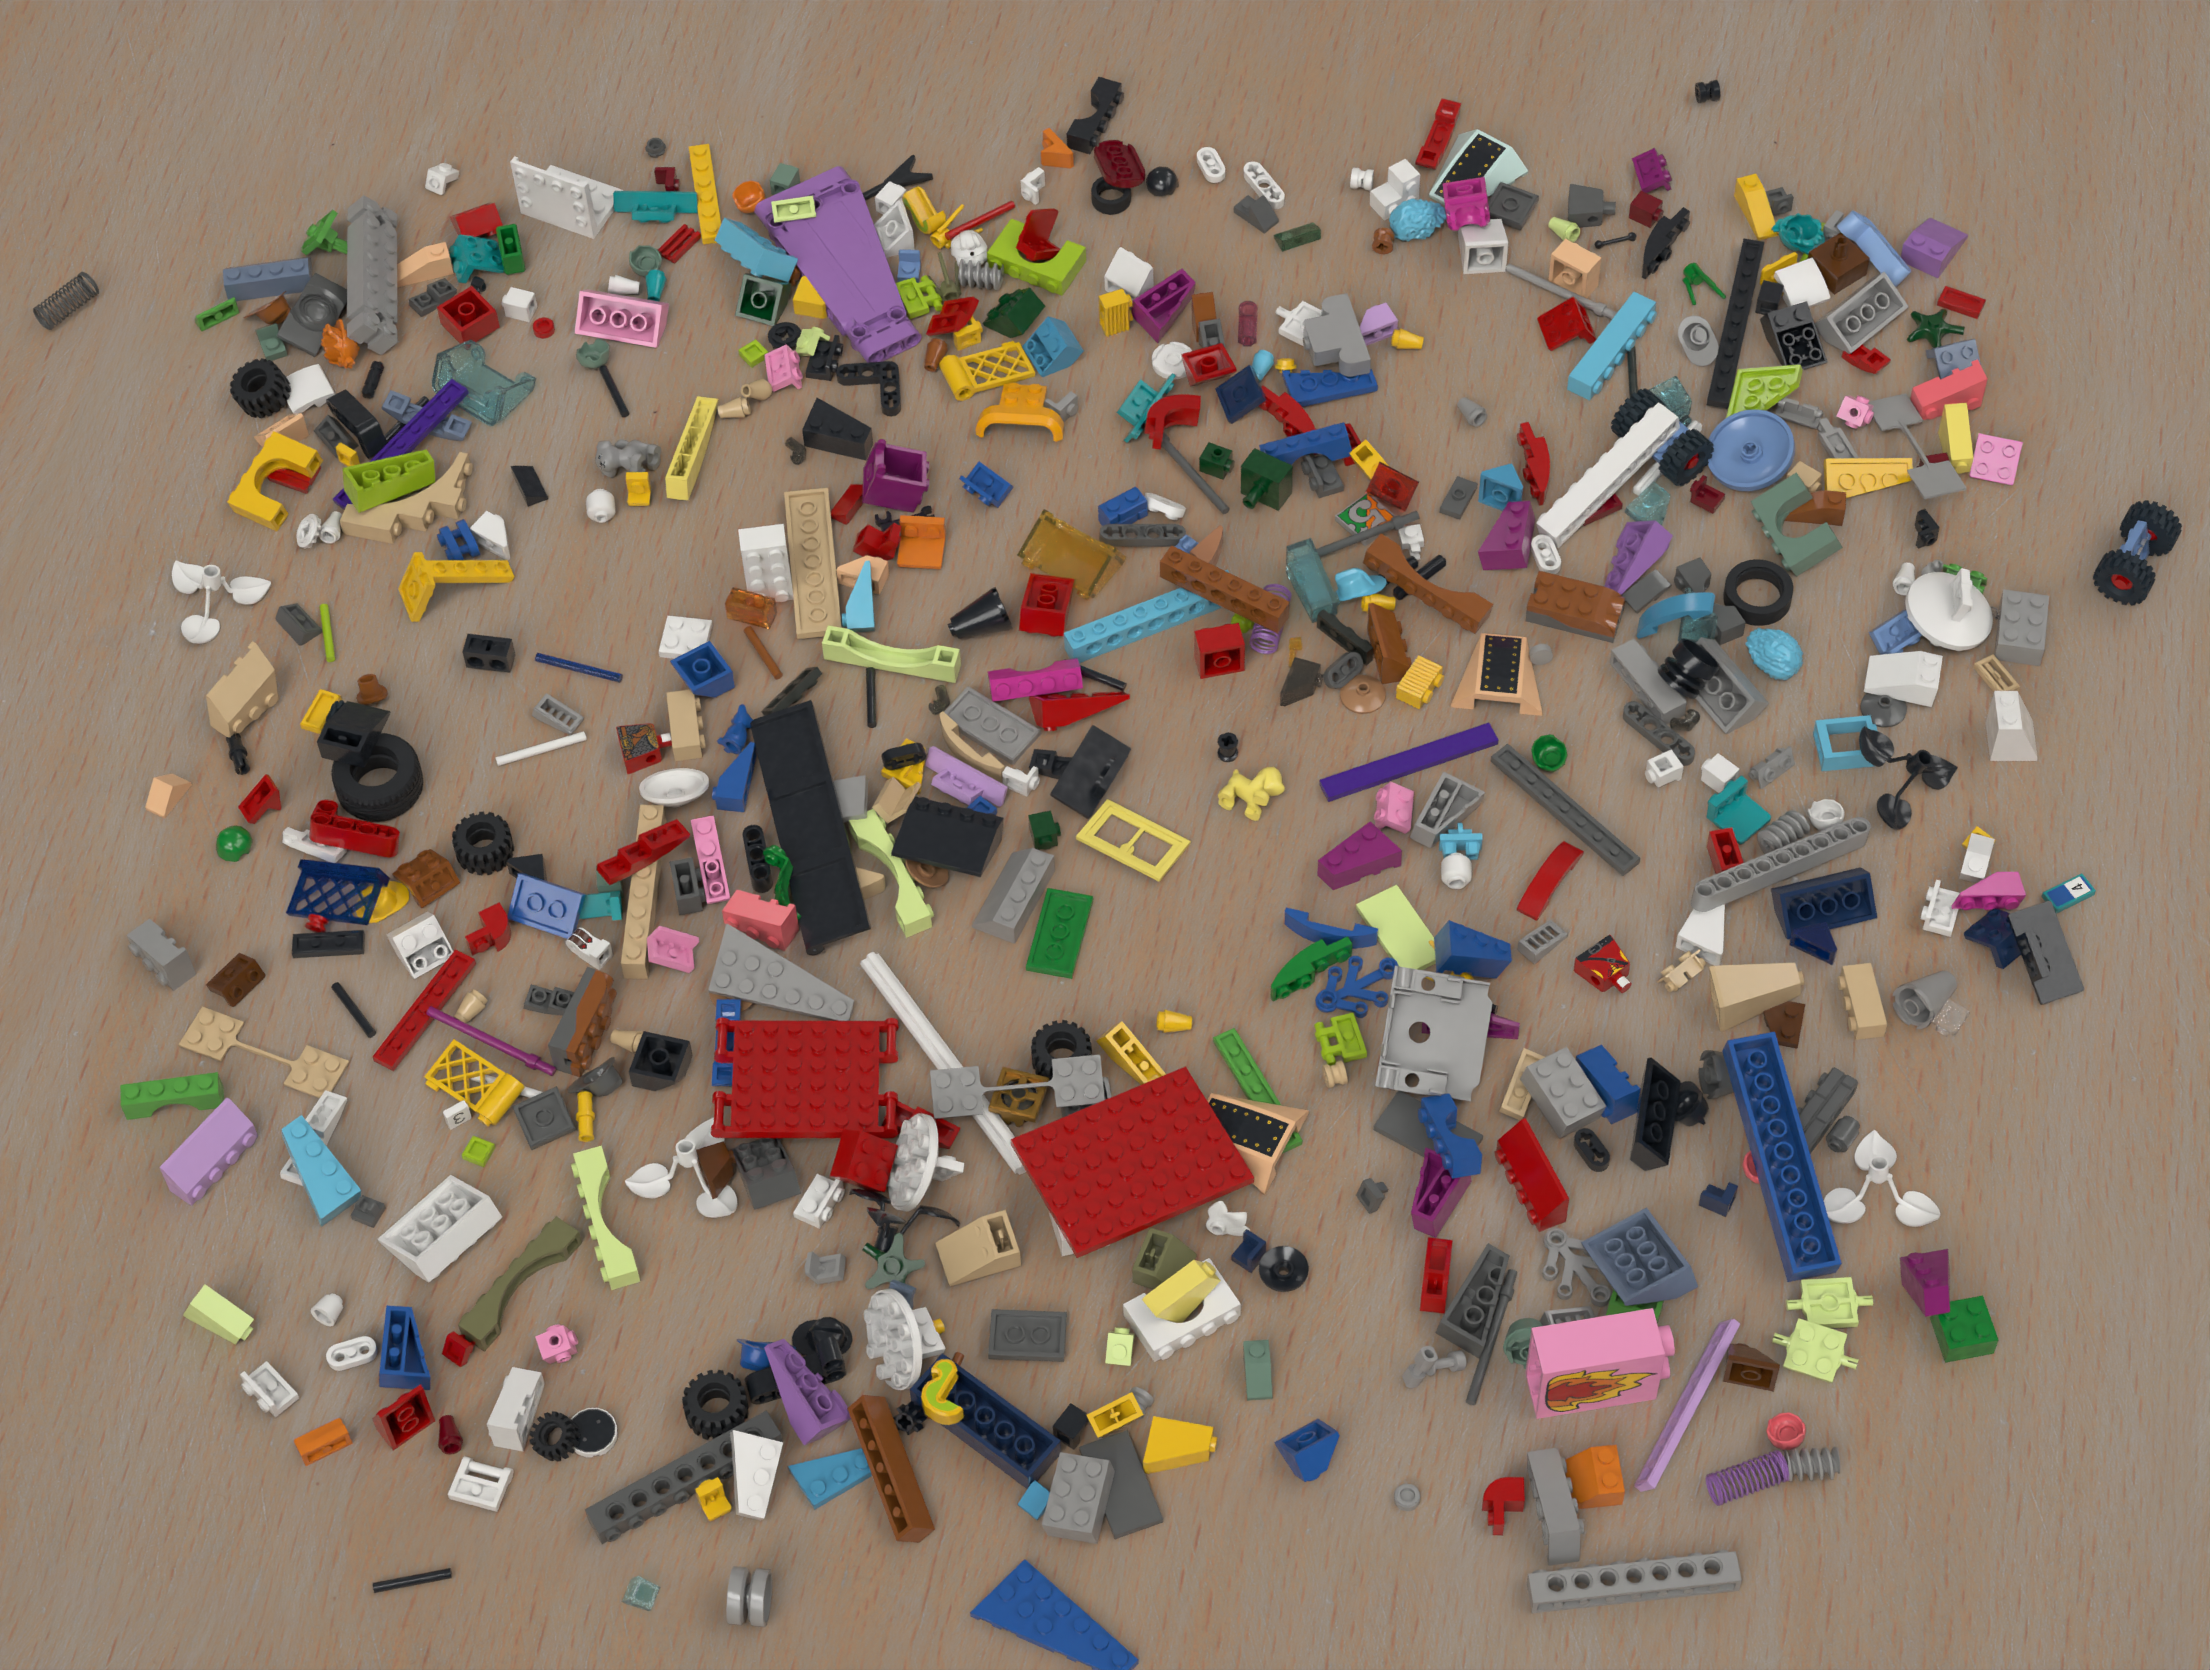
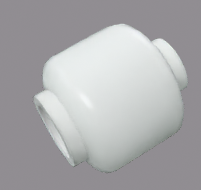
[586,489,616,523]
[1441,853,1472,889]

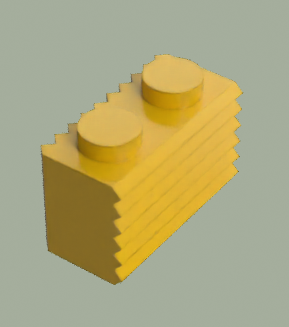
[1098,288,1133,337]
[1396,655,1444,709]

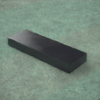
[292,930,365,958]

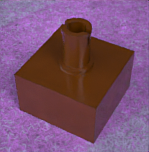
[1808,232,1870,295]

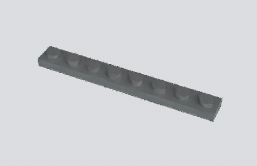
[1491,744,1640,876]

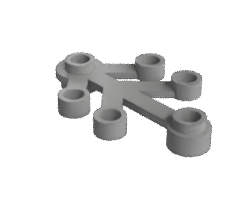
[1542,1228,1611,1307]

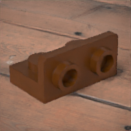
[206,953,266,1007]

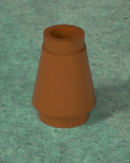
[924,338,948,372]

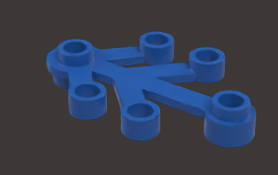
[1315,956,1398,1018]

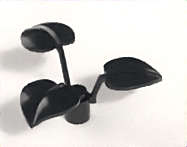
[1859,726,1958,830]
[849,1188,960,1252]

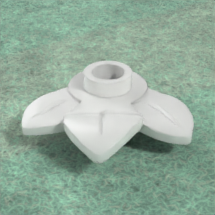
[1206,1201,1250,1236]

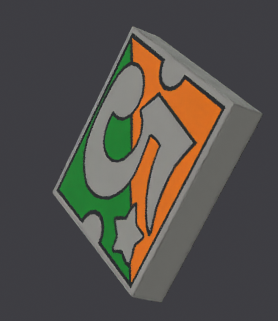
[1335,492,1395,547]

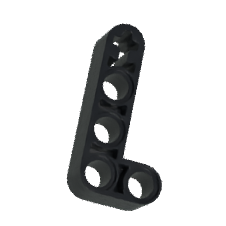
[326,389,387,460]
[744,1337,846,1405]

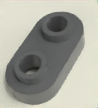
[1323,652,1363,689]

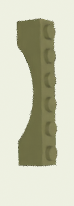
[458,1216,582,1352]

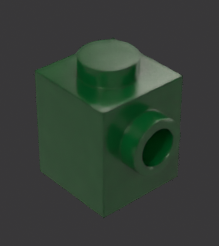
[1199,442,1235,480]
[1028,810,1061,850]

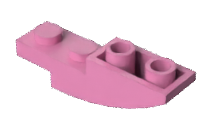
[691,816,730,904]

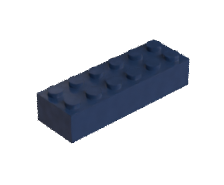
[910,1353,1061,1489]

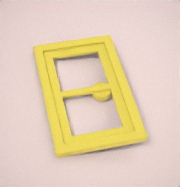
[1076,799,1191,882]

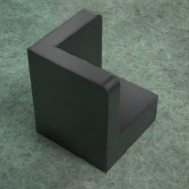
[1755,280,1784,315]
[1053,1403,1089,1450]

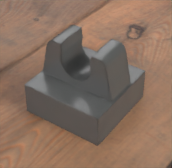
[1356,1178,1389,1214]
[351,1195,386,1228]

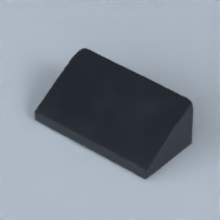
[511,465,548,507]

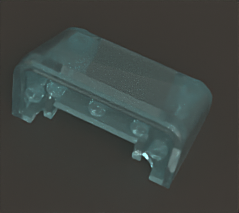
[432,340,536,426]

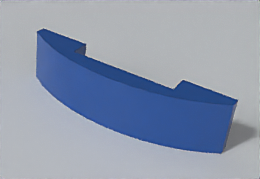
[1284,908,1378,949]
[712,999,741,1086]

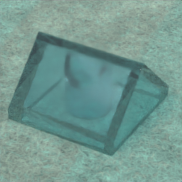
[1678,587,1718,643]

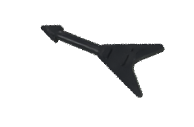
[862,155,933,201]

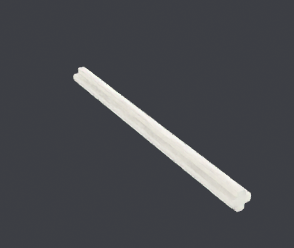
[860,952,1026,1175]

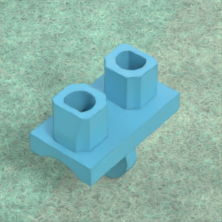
[1439,822,1483,860]

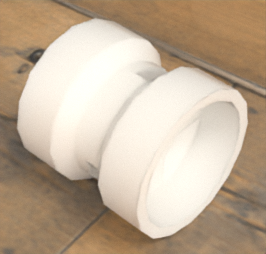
[1350,167,1374,191]

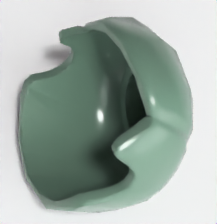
[629,245,662,277]
[576,339,610,369]

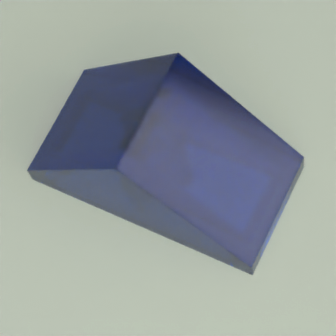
[1789,922,1837,965]

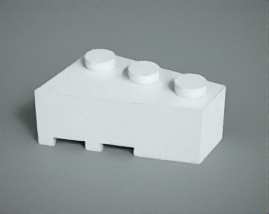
[487,1367,545,1451]
[730,1430,783,1521]

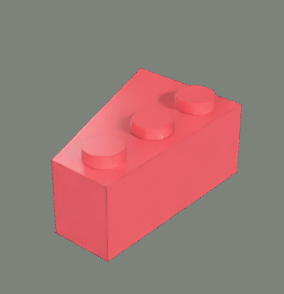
[1910,359,1988,420]
[722,890,799,951]

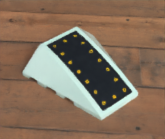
[1429,129,1528,205]

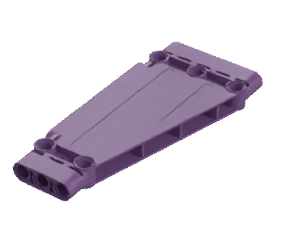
[754,166,922,362]

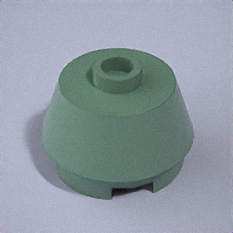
[1503,1318,1544,1369]

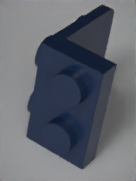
[1964,909,2021,969]

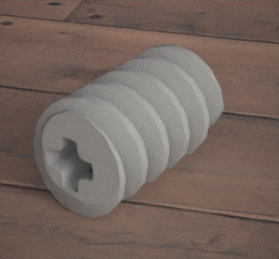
[958,259,1004,291]
[1757,810,1810,854]
[1784,1447,1840,1482]

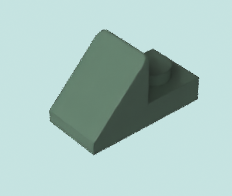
[255,323,288,361]

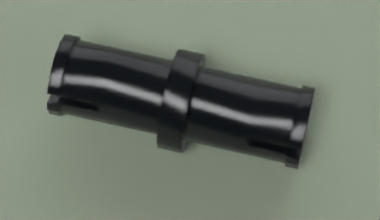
[226,733,250,775]

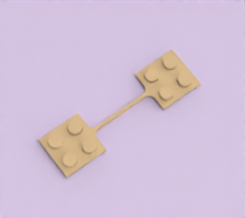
[179,1007,349,1098]

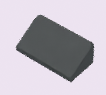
[314,415,359,458]
[275,603,322,646]

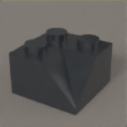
[629,1031,693,1091]

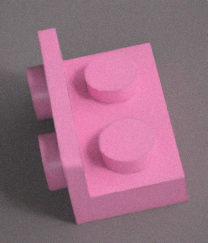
[765,344,803,392]

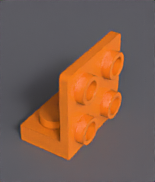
[897,515,946,569]

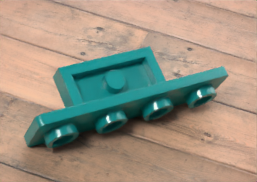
[613,191,698,223]
[1116,373,1176,443]

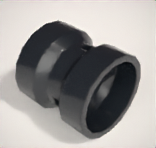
[1695,80,1720,103]

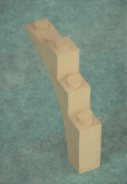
[340,452,473,544]

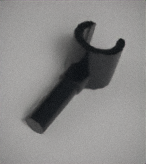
[471,276,486,293]

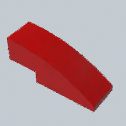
[882,1101,961,1149]
[1420,1237,1453,1314]

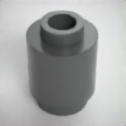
[1826,1116,1860,1152]

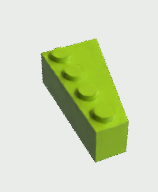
[342,449,435,513]

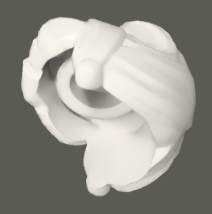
[951,230,987,267]

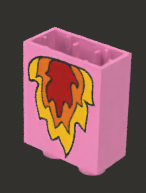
[1525,1308,1675,1419]

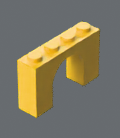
[227,431,323,532]

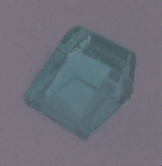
[622,1576,660,1611]

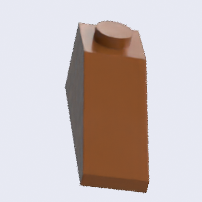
[1784,490,1846,526]

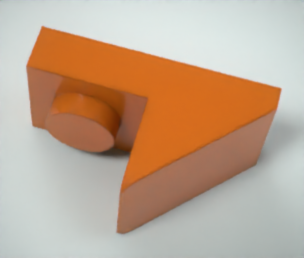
[1041,127,1074,169]

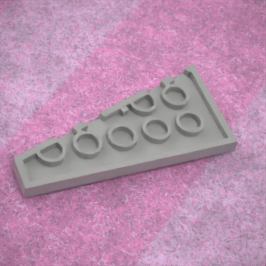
[708,923,854,1021]

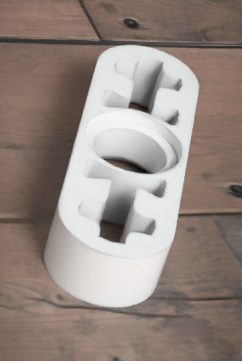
[1244,162,1285,210]

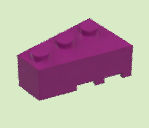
[1131,269,1196,343]
[1478,501,1535,570]
[1317,821,1402,890]
[1411,1147,1472,1238]
[1900,1249,1950,1317]

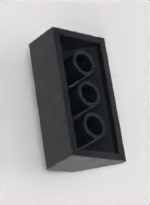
[1630,1057,1681,1171]

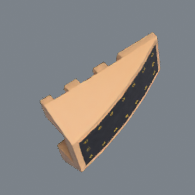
[1451,633,1543,716]
[1207,1093,1309,1195]

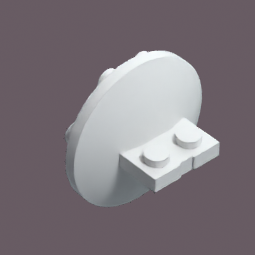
[1905,568,1993,651]
[887,1113,964,1212]
[864,1289,946,1390]

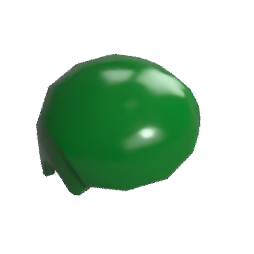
[1531,734,1568,772]
[216,825,253,862]

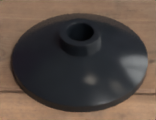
[1259,1246,1309,1292]

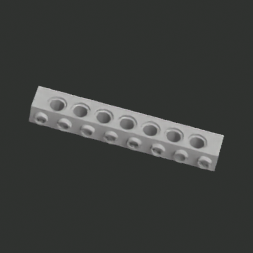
[1527,1550,1742,1613]

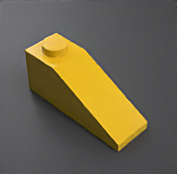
[1734,174,1778,241]
[1096,1021,1166,1085]

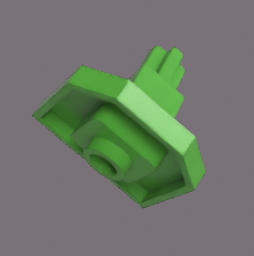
[301,210,347,255]

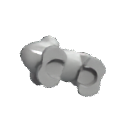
[595,439,661,478]

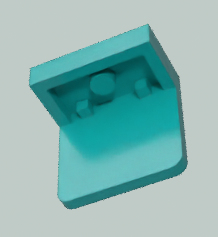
[449,234,504,283]
[1706,775,1771,844]

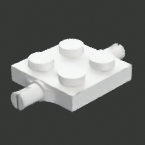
[1276,301,1321,346]

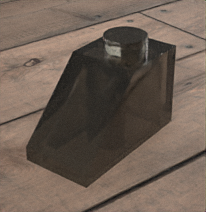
[1280,657,1324,707]

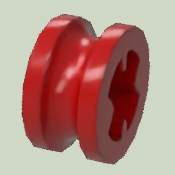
[305,914,329,933]

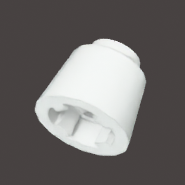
[311,1293,343,1327]

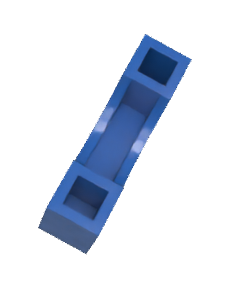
[1259,422,1352,465]
[1418,1093,1482,1179]

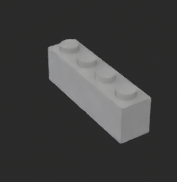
[1610,639,1687,724]

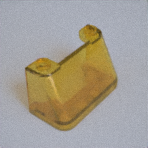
[1017,509,1127,600]

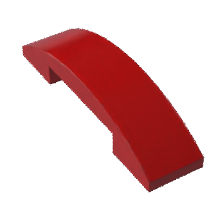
[1415,98,1461,169]
[1517,841,1584,921]

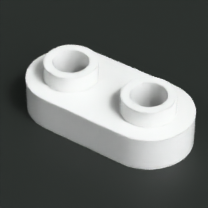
[1197,147,1225,183]
[1144,493,1186,520]
[1531,535,1561,574]
[326,1336,378,1371]

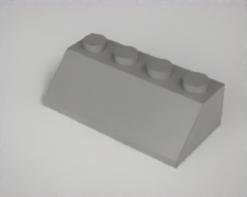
[1814,272,1909,354]
[1696,637,1769,734]
[972,848,1055,944]

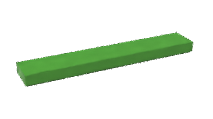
[1213,1028,1303,1154]

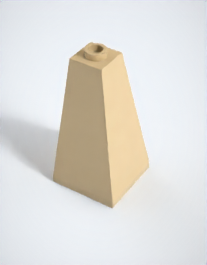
[1709,963,1804,1031]

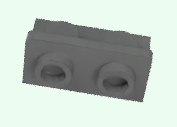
[1301,454,1344,498]

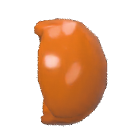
[732,180,766,214]

